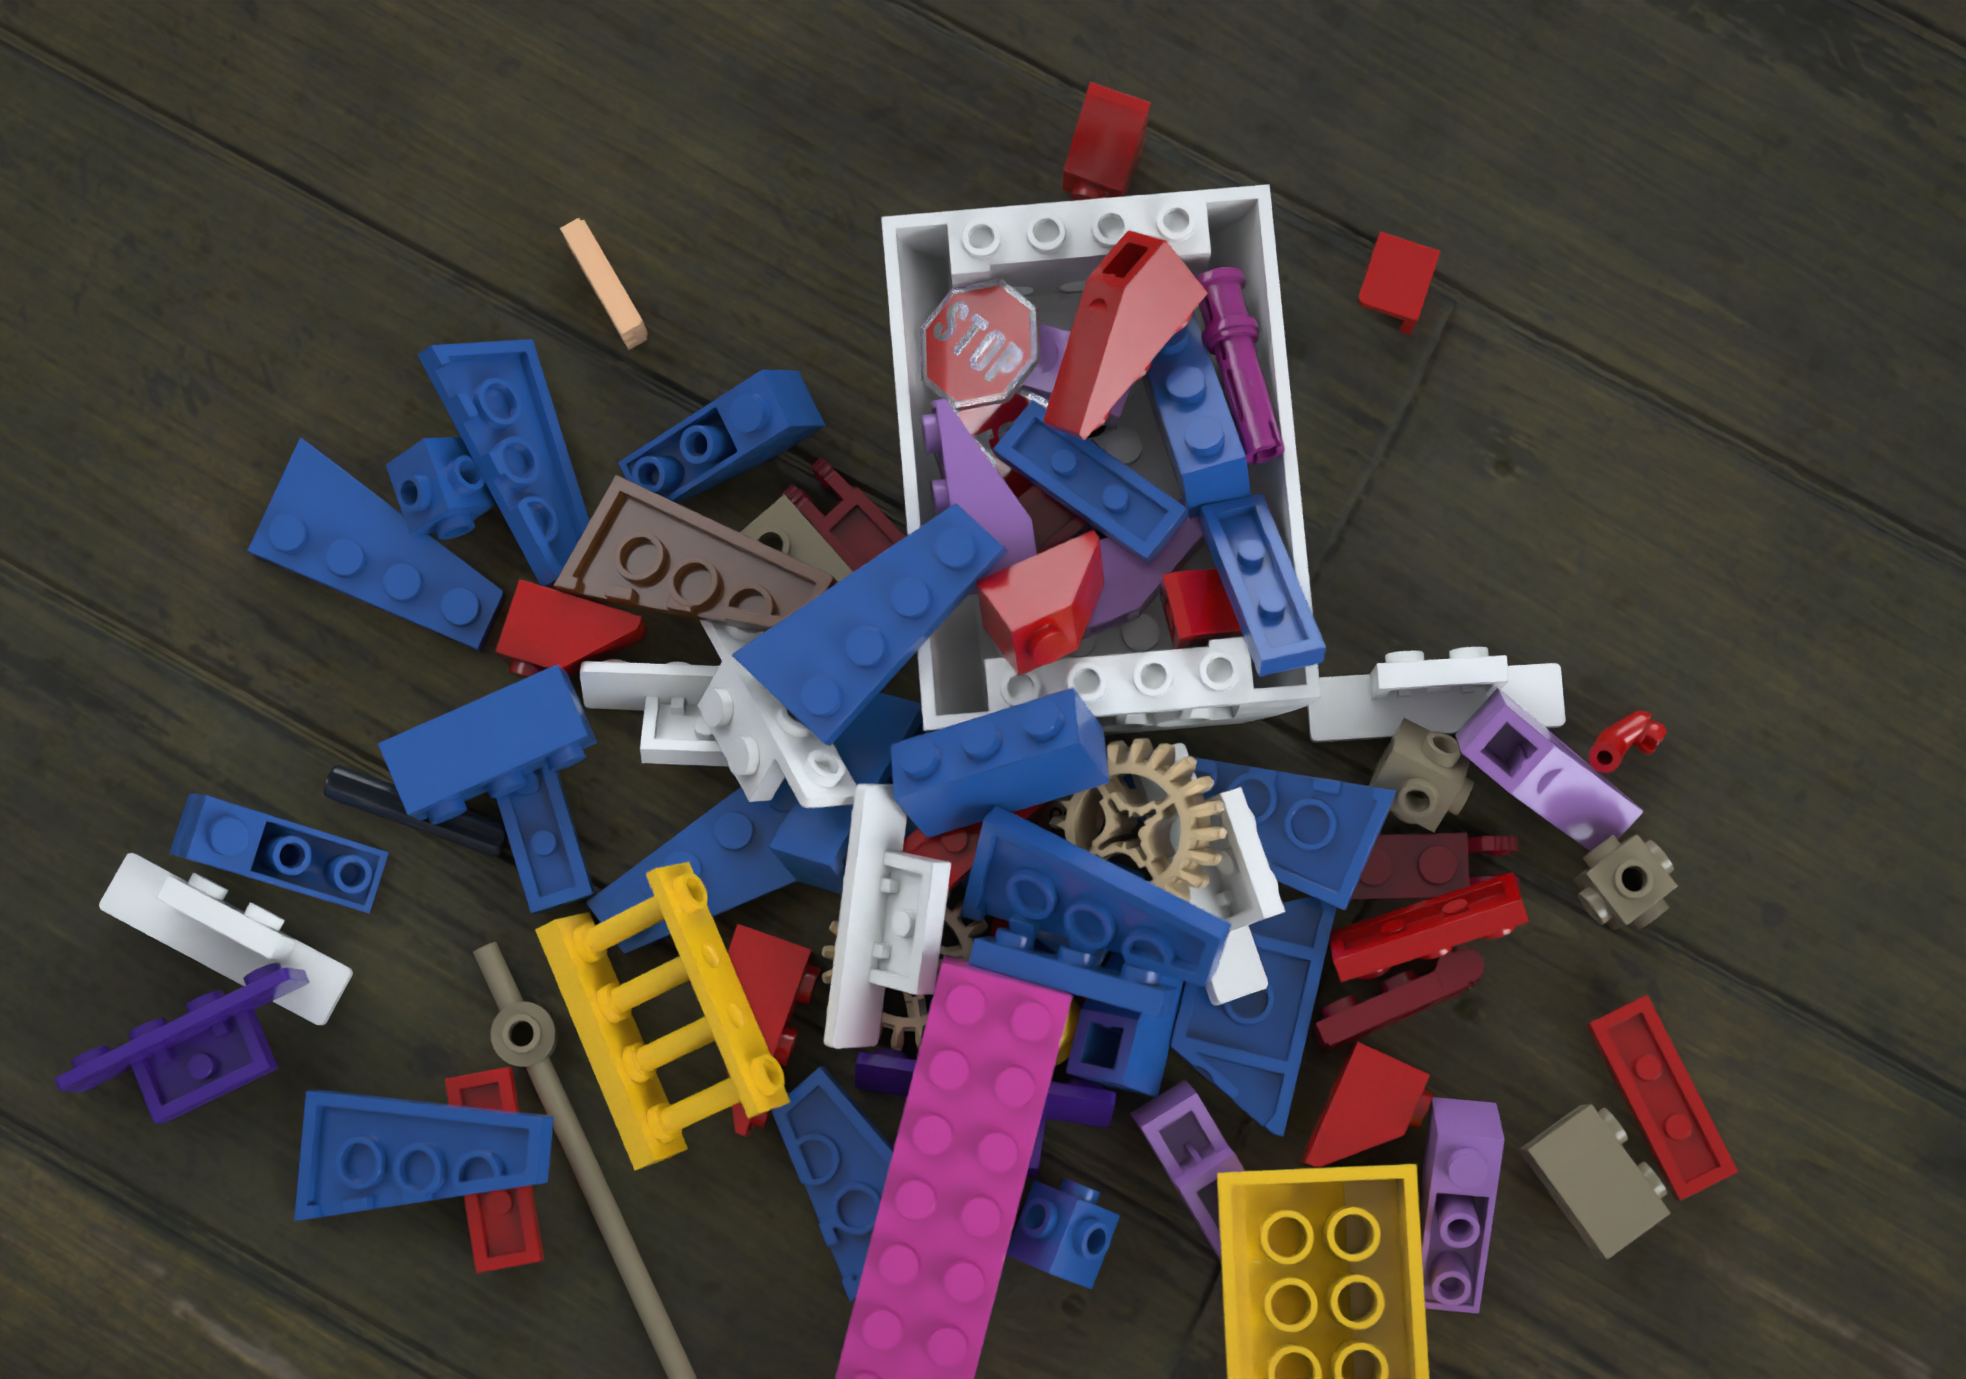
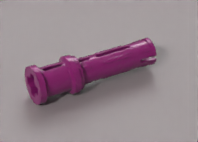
[1196,267,1285,464]

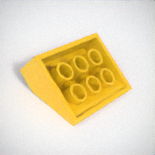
[1216,1164,1429,1379]

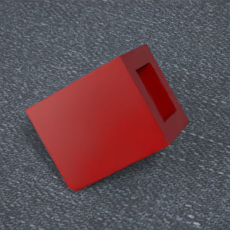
[1357,231,1440,335]

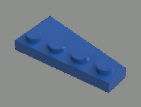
[418,339,589,588]
[247,437,507,653]
[732,503,1008,746]
[1123,757,1398,910]
[586,777,799,955]
[960,805,1232,987]
[294,1090,554,1221]

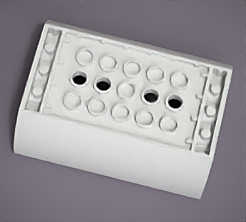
[881,184,1321,735]

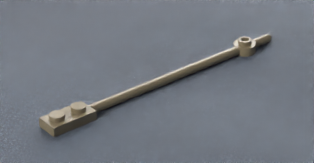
[473,942,697,1379]

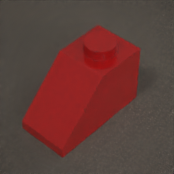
[1062,82,1151,201]
[976,530,1105,676]
[1160,568,1244,650]
[495,579,648,679]
[1300,1042,1433,1168]

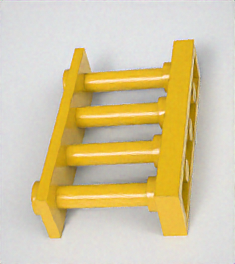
[535,862,790,1170]

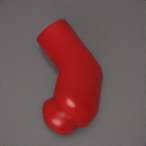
[1589,710,1667,773]

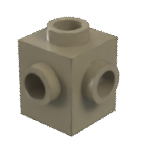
[1369,718,1474,832]
[1573,834,1678,931]

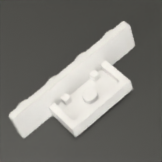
[698,620,857,808]
[1307,647,1566,743]
[580,659,729,766]
[1131,743,1285,1005]
[824,784,951,1048]
[99,853,353,1025]

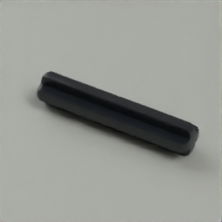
[324,765,508,857]

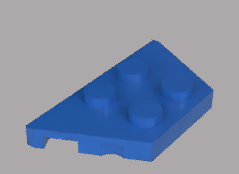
[1169,896,1337,1137]

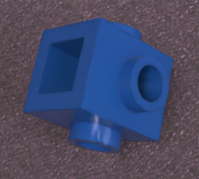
[386,437,496,540]
[1006,1178,1120,1289]

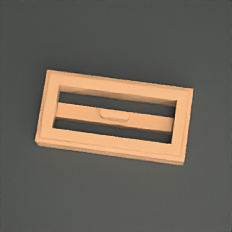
[560,218,649,350]

